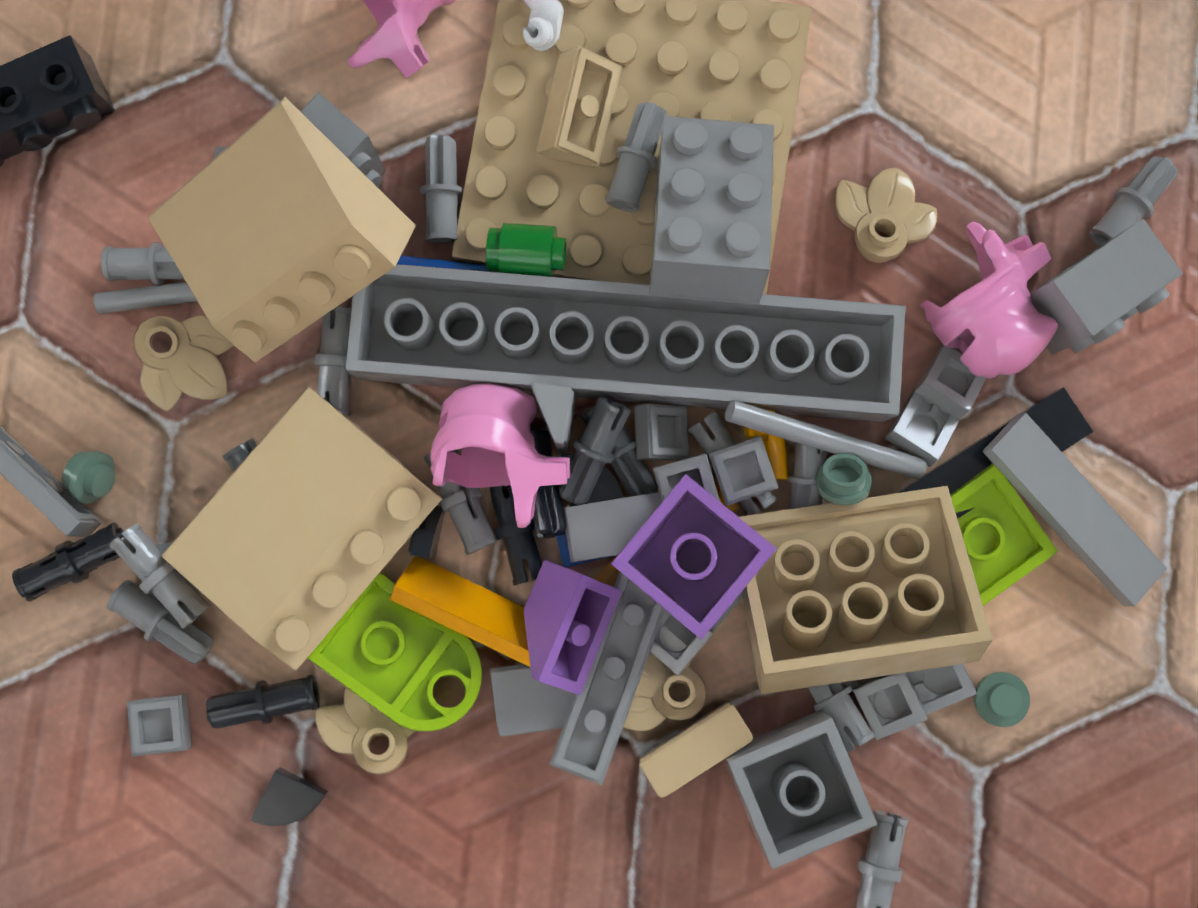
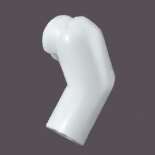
[523,0,564,51]

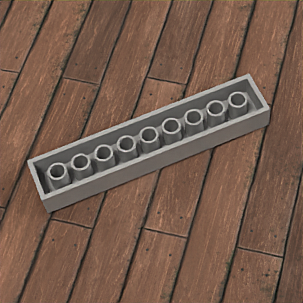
[345,264,906,423]

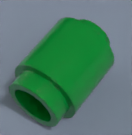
[486,223,567,277]

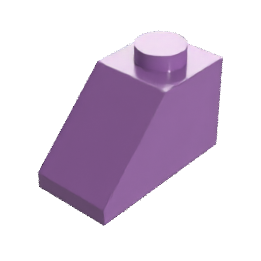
[524,559,622,695]

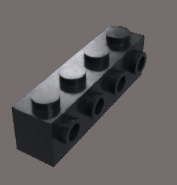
[0,35,115,167]

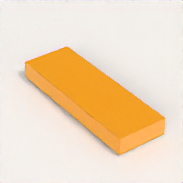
[389,556,531,667]

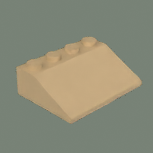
[148,97,416,362]
[162,386,442,670]
[739,486,993,695]

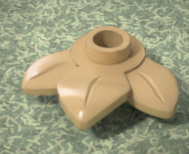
[835,168,937,263]
[134,315,234,411]
[623,652,706,732]
[315,688,416,775]

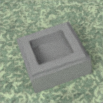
[635,404,689,461]
[708,436,779,506]
[127,693,192,757]

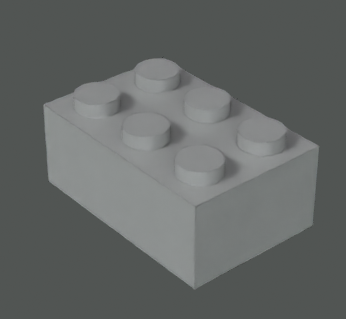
[649,116,774,303]

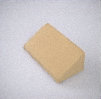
[536,45,622,168]
[639,702,753,798]

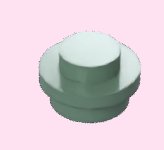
[62,451,115,504]
[816,453,872,505]
[974,672,1030,727]

